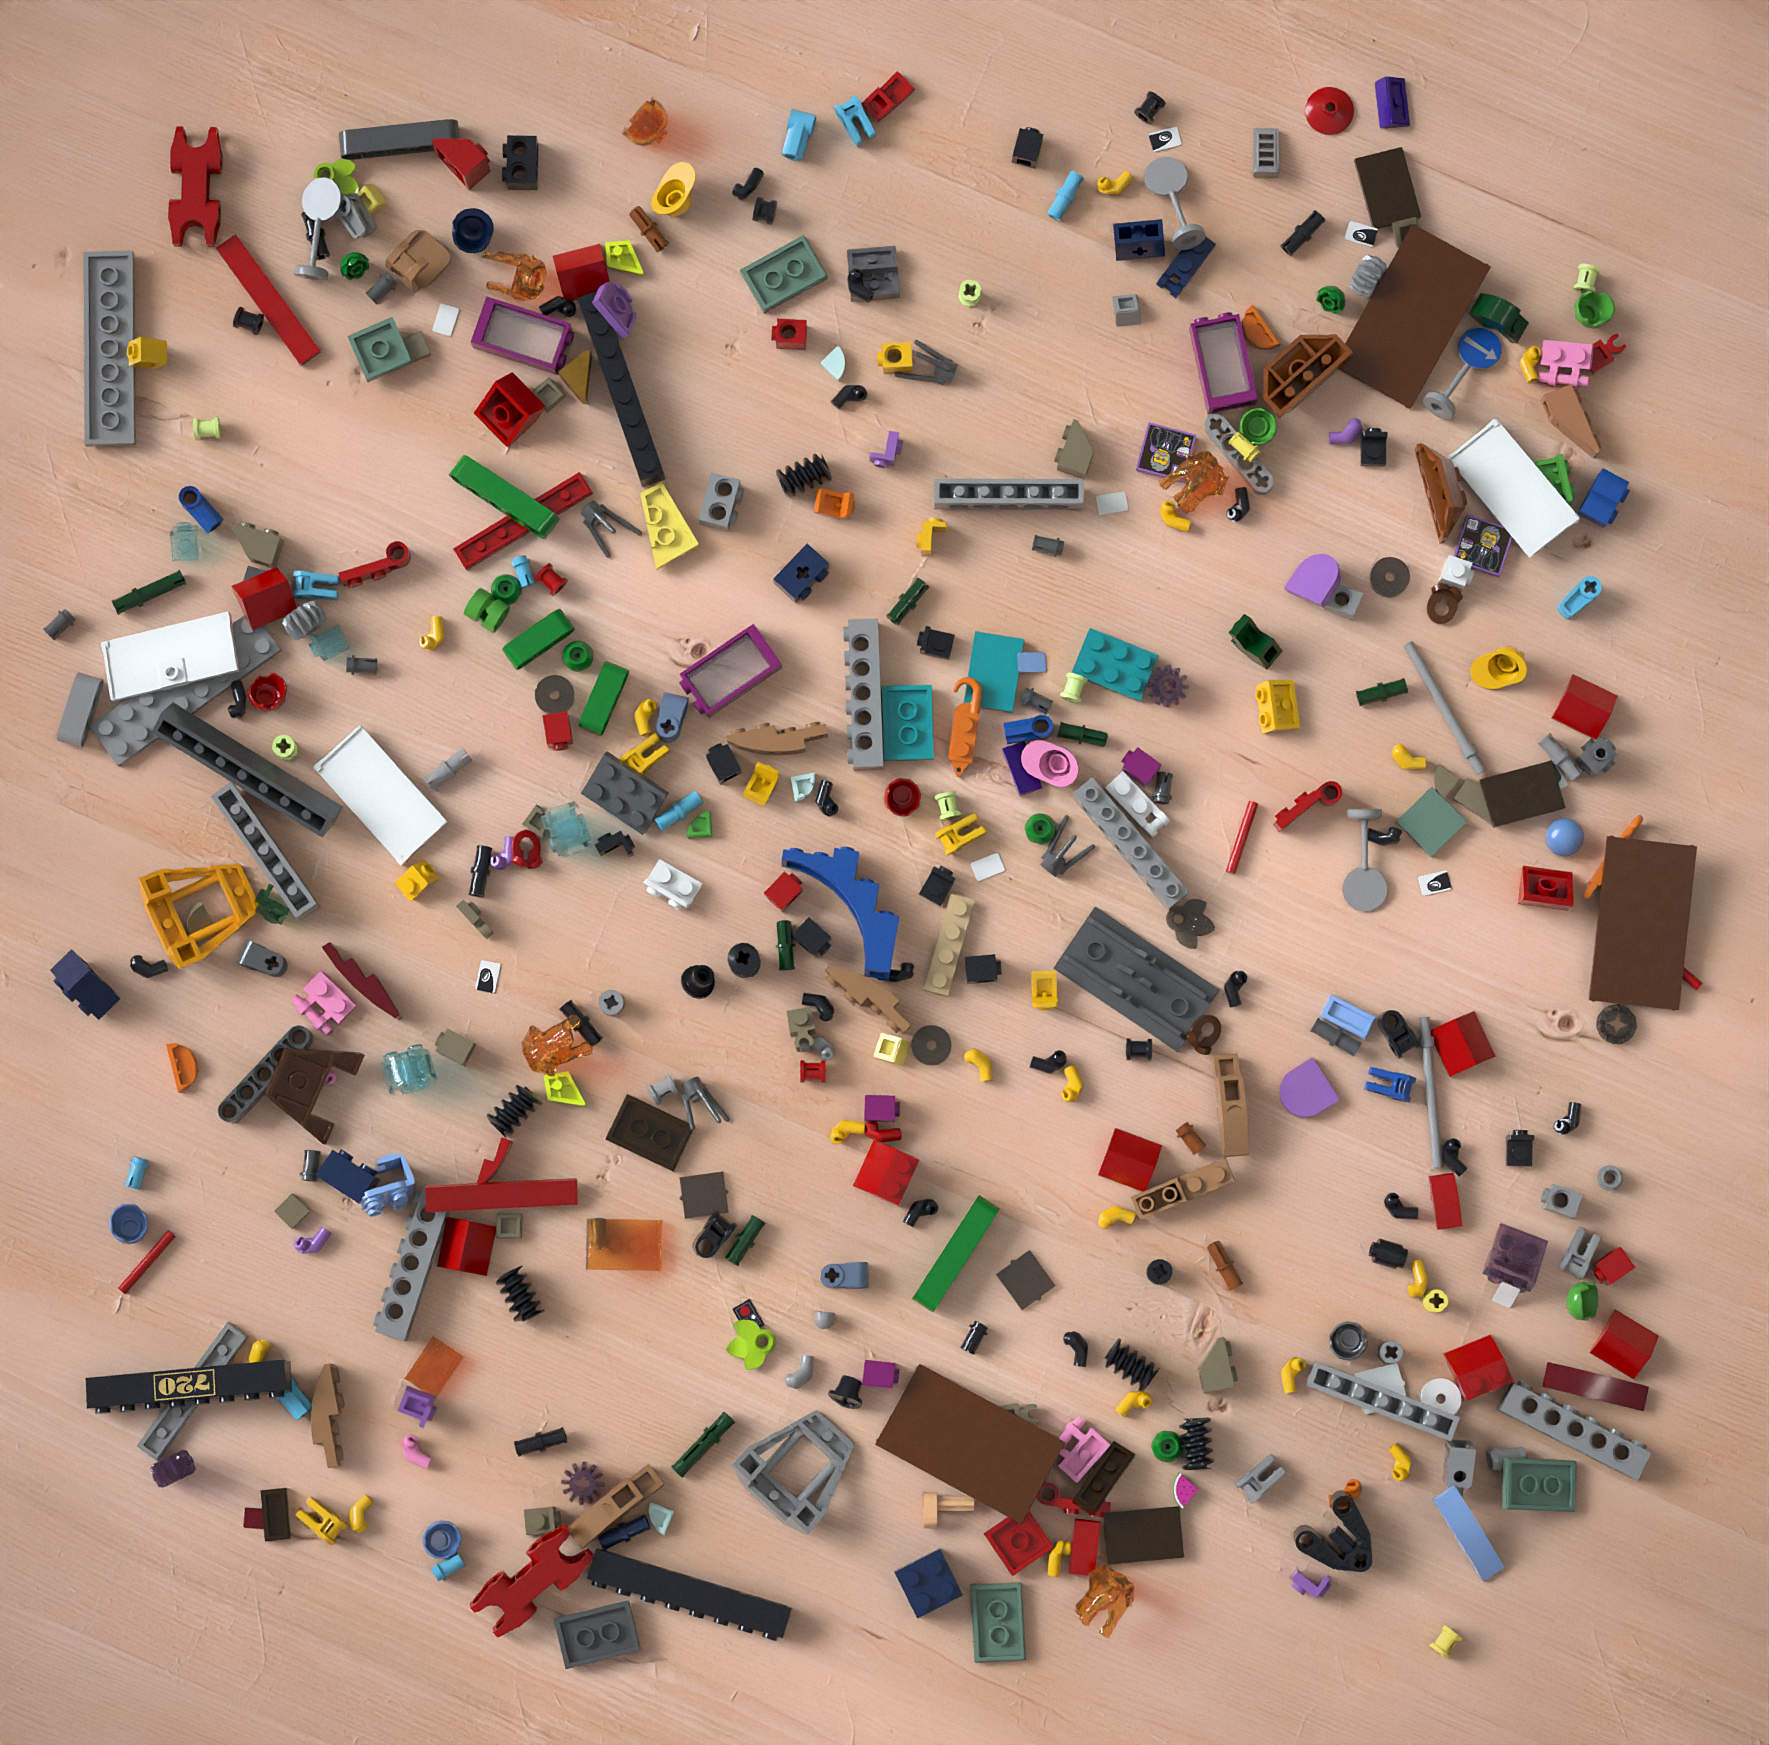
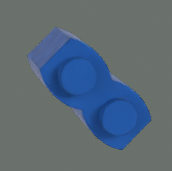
[1577,468,1630,528]

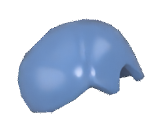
[1545,817,1584,857]
[109,1204,148,1244]
[422,1520,462,1559]

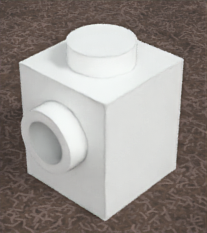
[1437,555,1474,591]

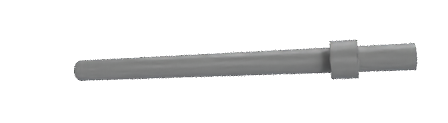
[1404,641,1486,775]
[1419,1017,1443,1168]

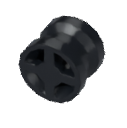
[752,197,777,225]
[1146,1259,1172,1285]

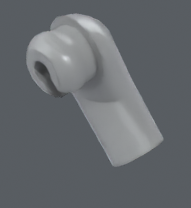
[800,1037,835,1060]

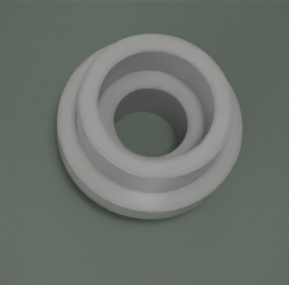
[1597,1165,1623,1191]

